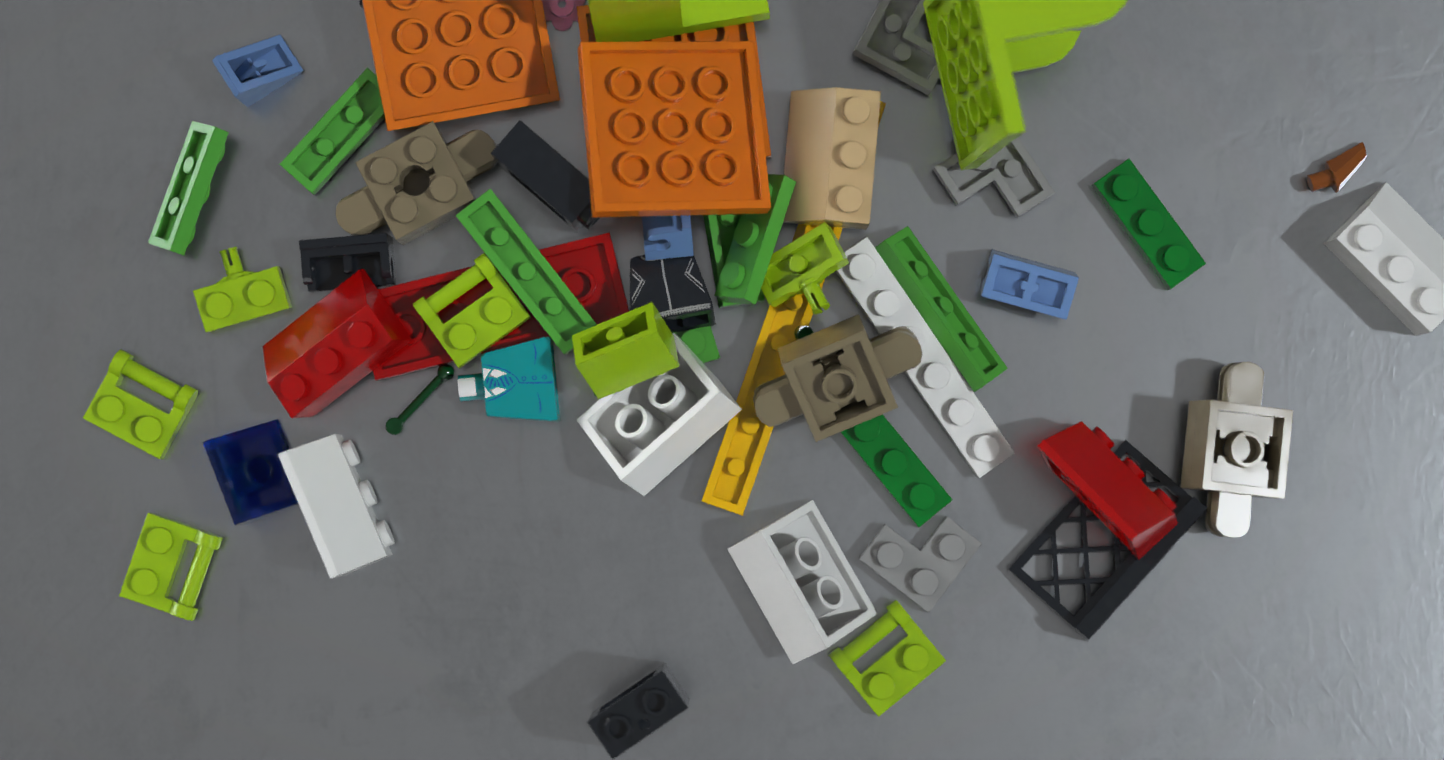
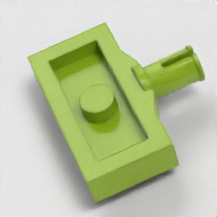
[761,222,849,314]
[193,246,292,332]

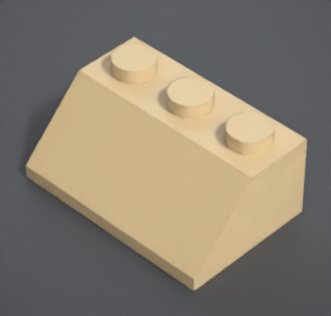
[783,87,881,230]

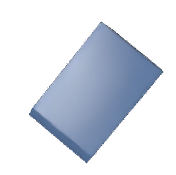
[212,34,303,107]

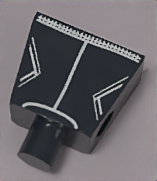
[629,255,716,333]

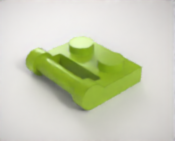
[413,253,531,368]
[83,349,198,459]
[119,513,223,621]
[828,600,946,717]

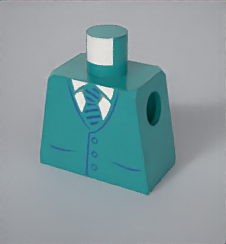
[458,337,561,422]

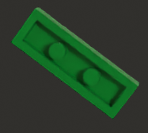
[1091,158,1206,290]
[840,414,953,528]

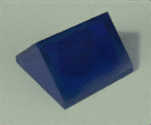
[203,419,299,526]

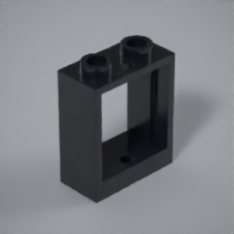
[491,120,601,233]
[587,663,690,760]

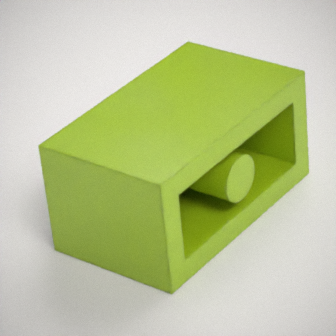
[572,302,679,399]

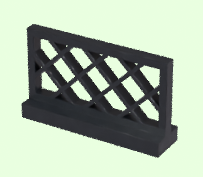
[1009,440,1207,642]

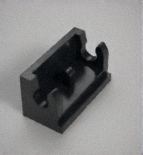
[299,233,396,292]

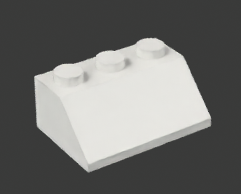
[1323,182,1444,336]
[577,333,742,496]
[278,434,395,579]
[727,500,878,664]

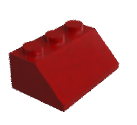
[262,269,412,418]
[1038,421,1178,560]

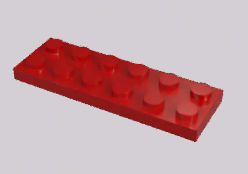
[373,232,629,381]

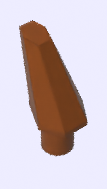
[1307,142,1367,193]

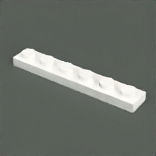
[836,237,1015,478]

